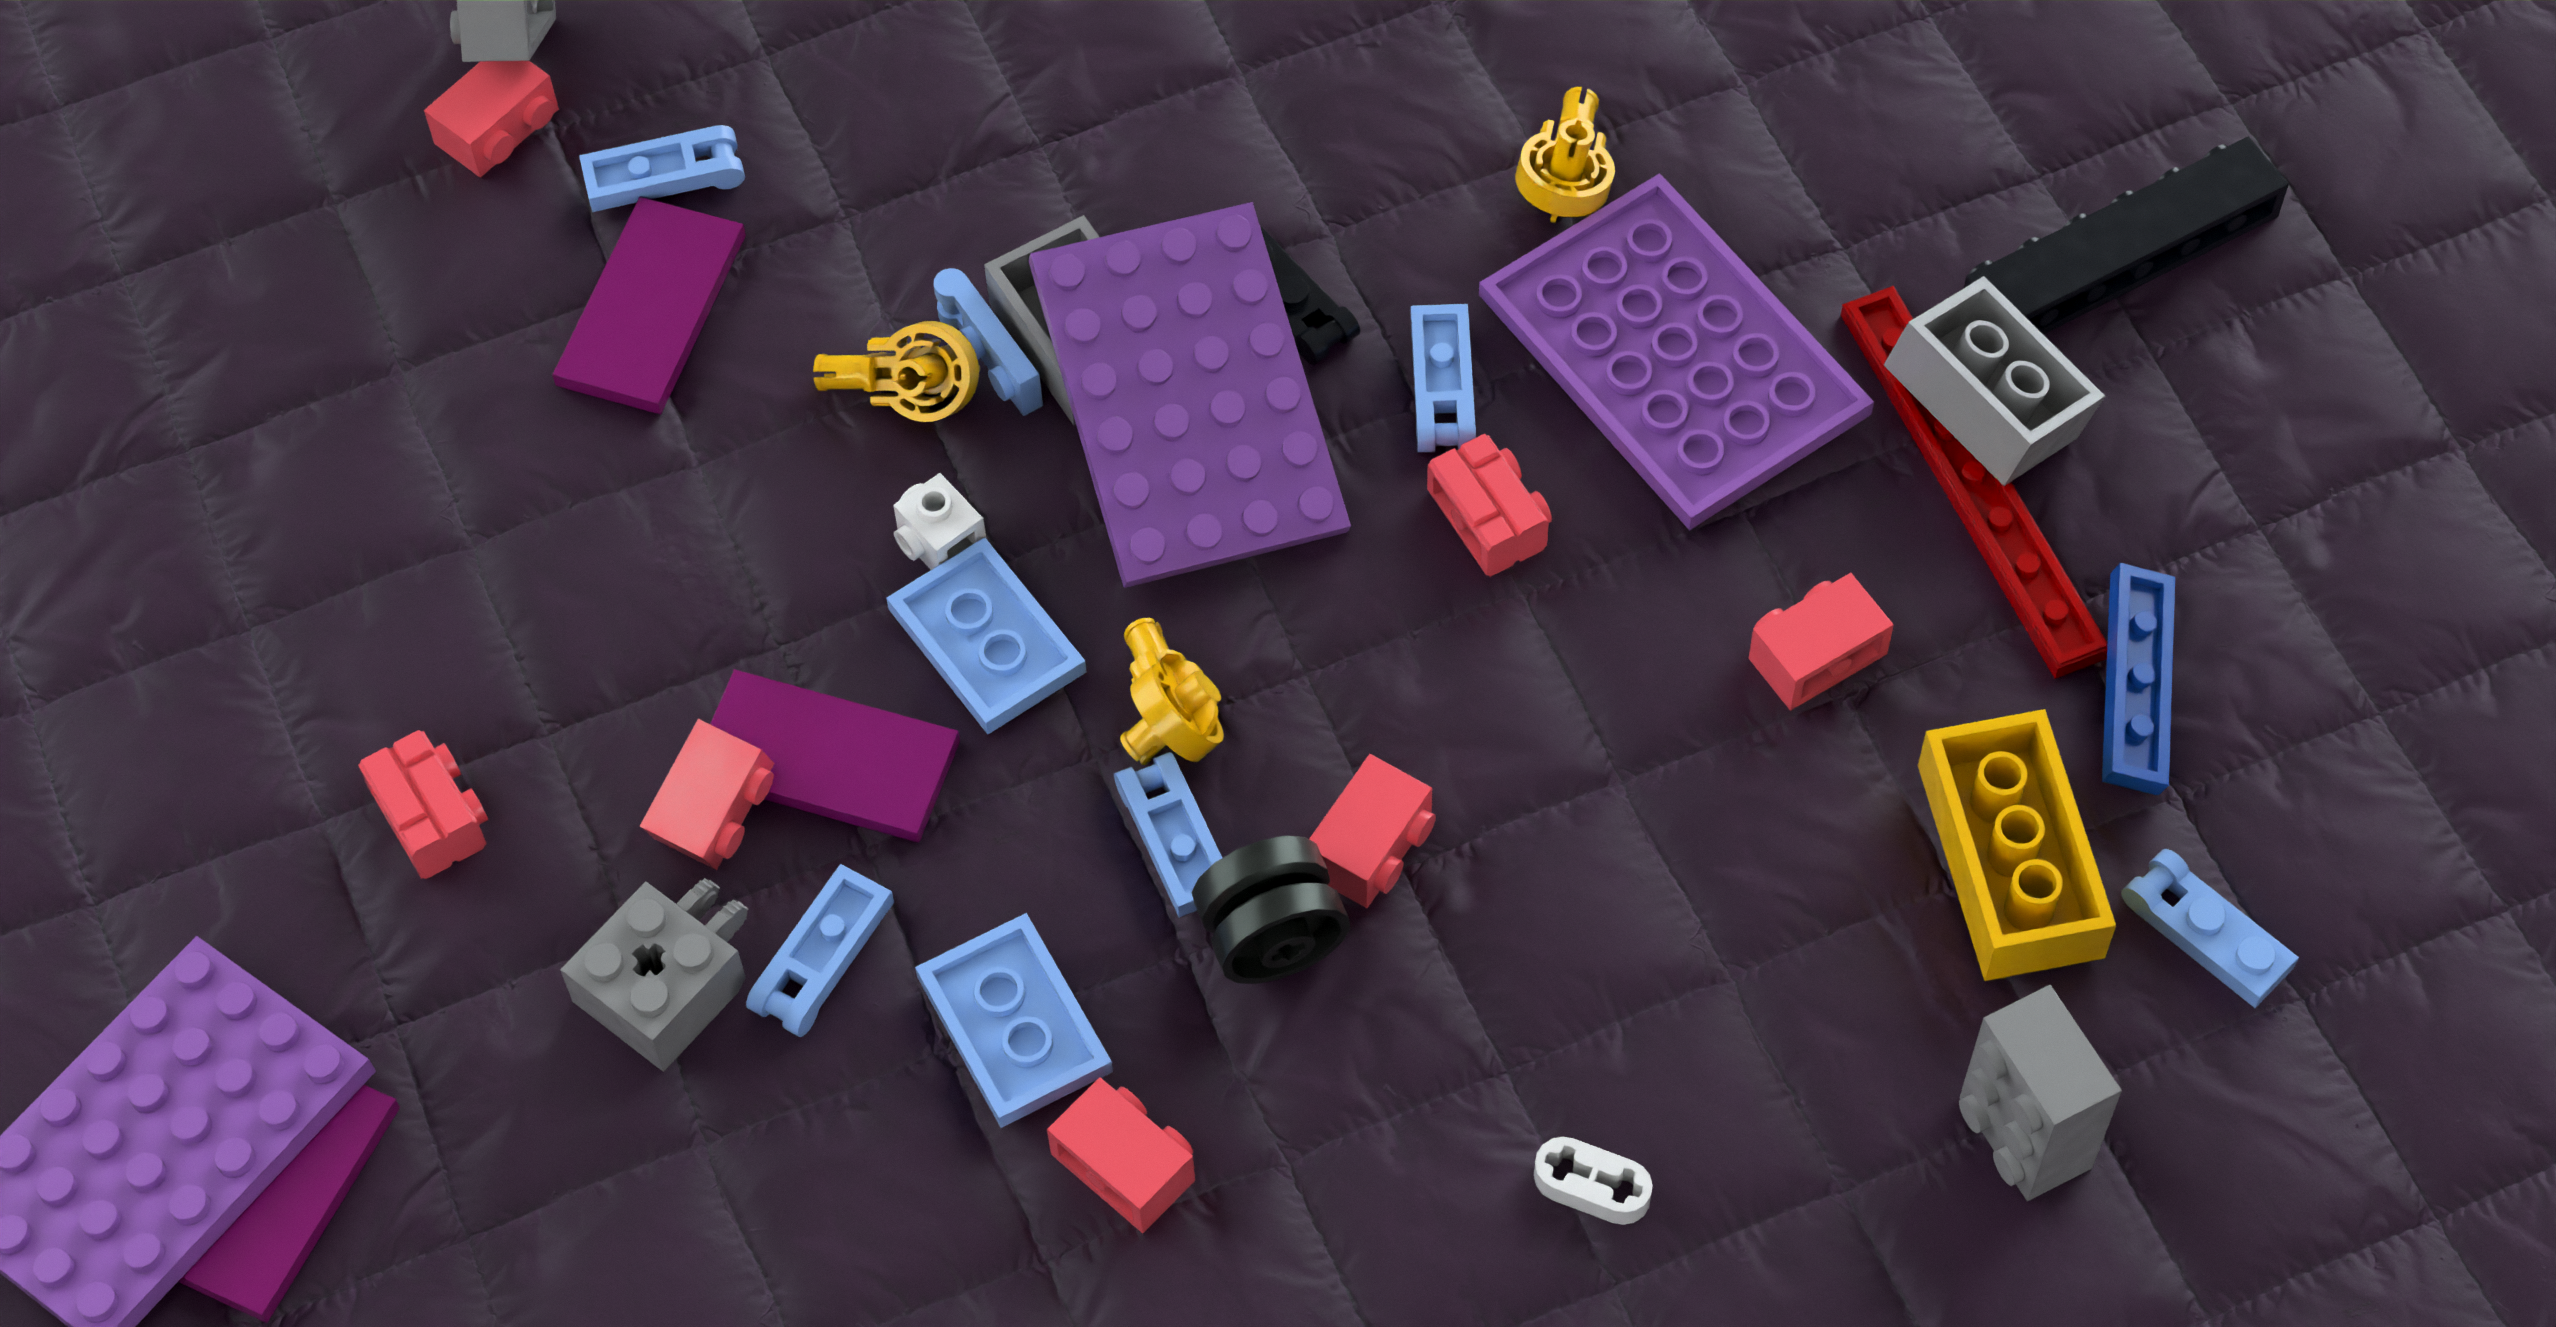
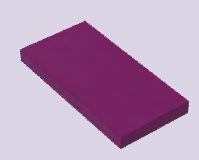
[552,197,746,415]
[710,669,960,843]
[178,1085,400,1323]

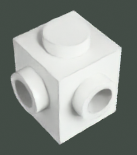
[893,473,986,570]

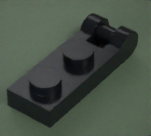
[1260,227,1361,365]

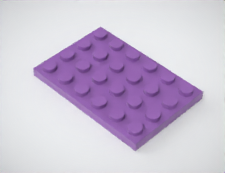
[1479,173,1874,531]
[1028,202,1351,588]
[0,936,376,1327]

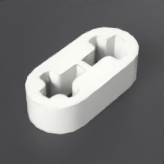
[1534,1137,1653,1225]

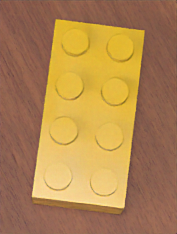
[1918,709,2116,981]

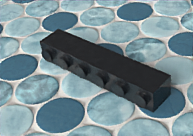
[1964,136,2289,335]

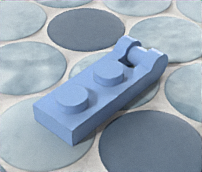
[579,125,745,212]
[933,268,1043,416]
[1410,304,1476,452]
[1114,752,1222,918]
[2121,849,2299,1008]
[746,864,894,1037]

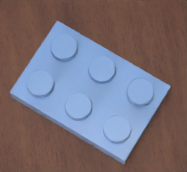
[886,537,1087,734]
[915,913,1113,1128]

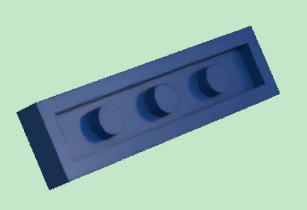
[2102,563,2175,796]

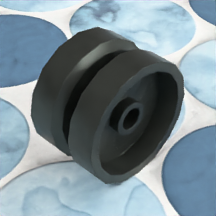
[1191,836,1350,984]

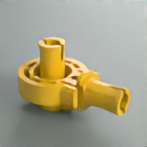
[1515,87,1615,223]
[813,321,980,422]
[1120,618,1224,765]

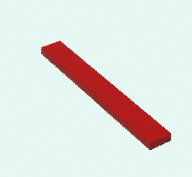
[1841,286,2107,679]

